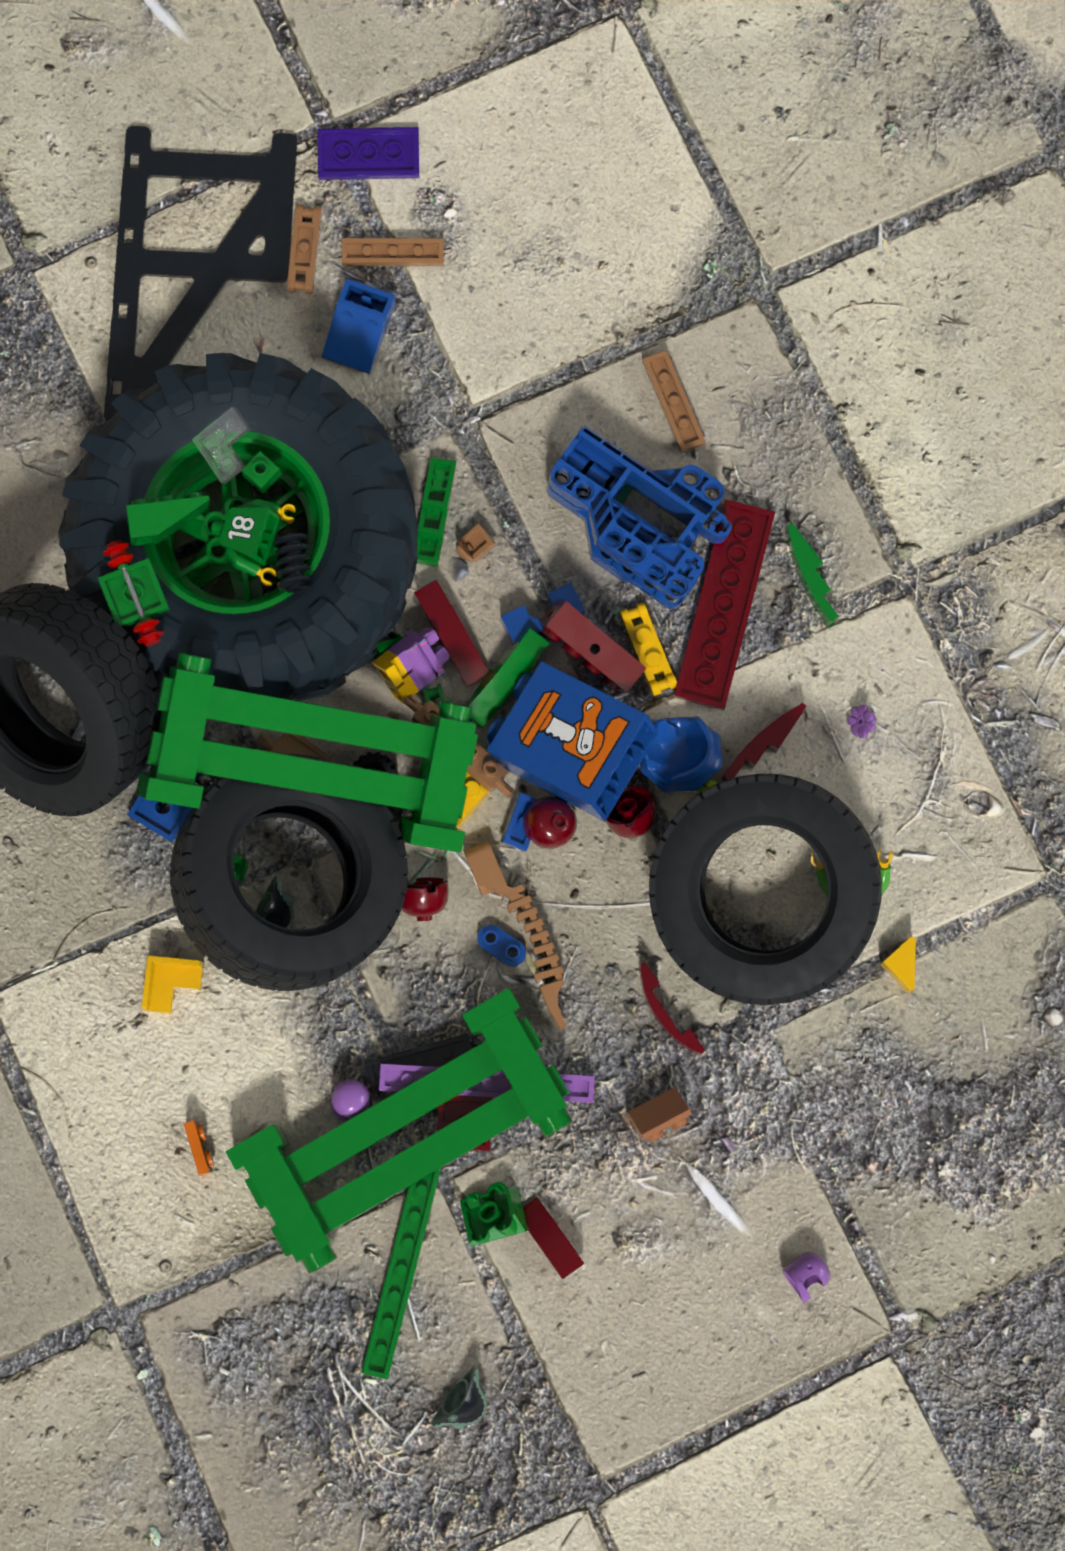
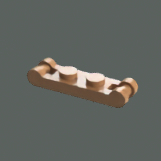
[287,204,322,294]

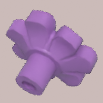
[847,705,877,738]

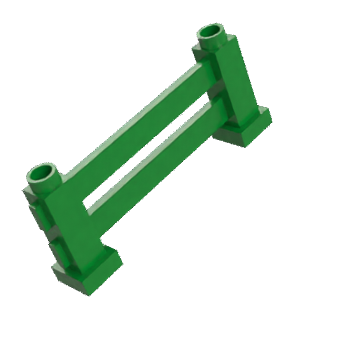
[136,653,478,853]
[225,988,573,1274]

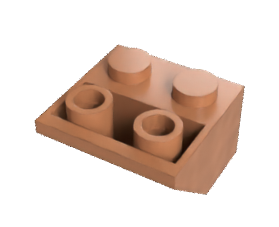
[627,1087,692,1144]

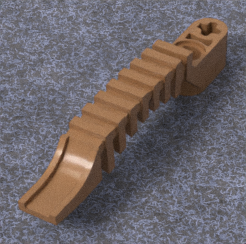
[463,840,566,1030]

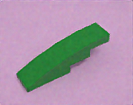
[417,457,457,567]
[785,522,839,627]
[465,627,550,727]

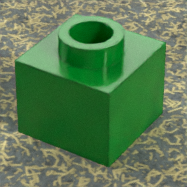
[241,451,282,494]

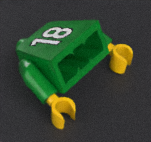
[212,499,296,586]

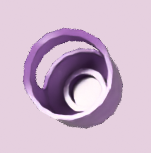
[331,1079,370,1122]
[782,1252,830,1304]

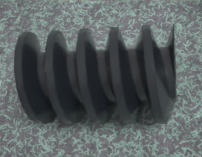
[274,533,313,593]

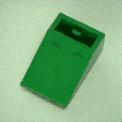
[126,492,209,547]

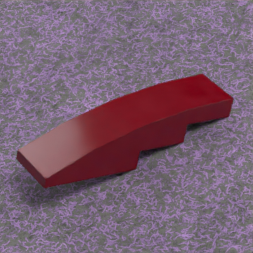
[413,580,488,686]
[722,703,807,781]

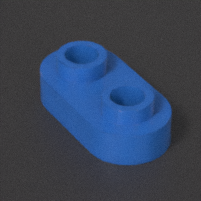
[477,925,526,967]

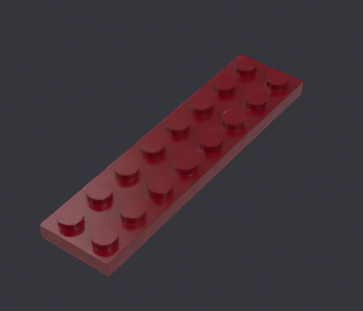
[674,499,775,710]

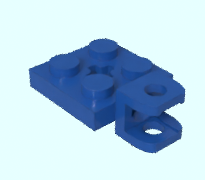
[127,773,200,843]

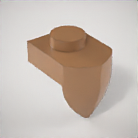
[456,523,497,562]

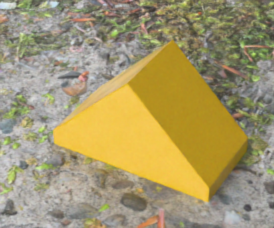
[880,937,916,993]

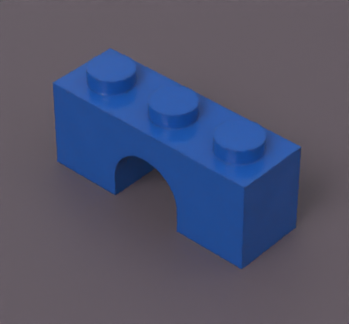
[501,583,585,646]

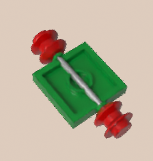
[98,540,170,646]

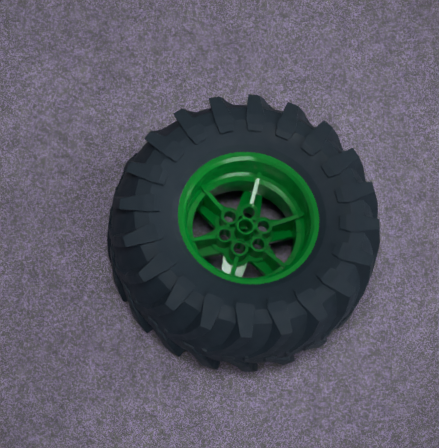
[58,353,418,701]

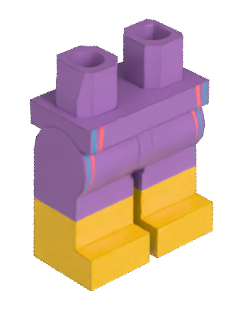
[372,627,450,707]

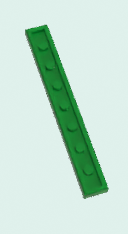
[361,1168,441,1380]

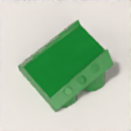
[460,1182,529,1247]

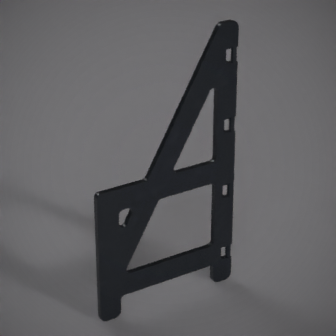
[104,126,298,421]

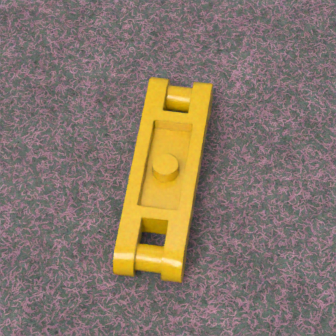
[619,602,677,696]

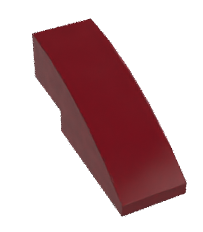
[523,1197,585,1279]

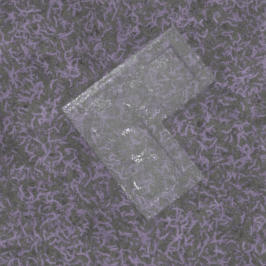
[192,407,251,484]

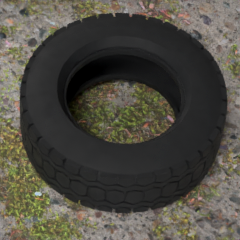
[0,583,162,817]
[170,754,408,991]
[649,774,882,1005]

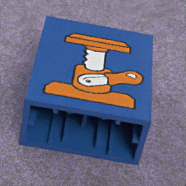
[486,661,659,822]

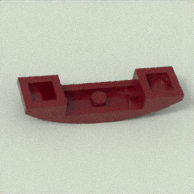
[639,962,705,1055]

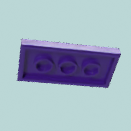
[318,127,420,180]

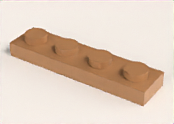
[342,238,444,266]
[642,350,706,454]

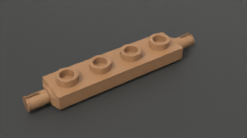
[403,694,515,799]

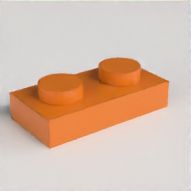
[184,1120,214,1176]

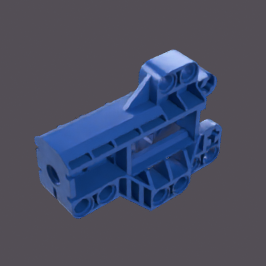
[547,425,732,609]

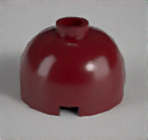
[606,786,657,838]
[523,796,577,849]
[402,877,449,921]

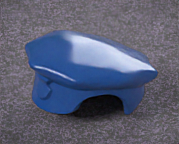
[640,716,723,793]

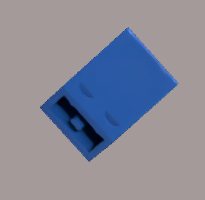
[322,278,396,374]

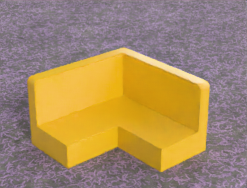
[141,955,204,1014]

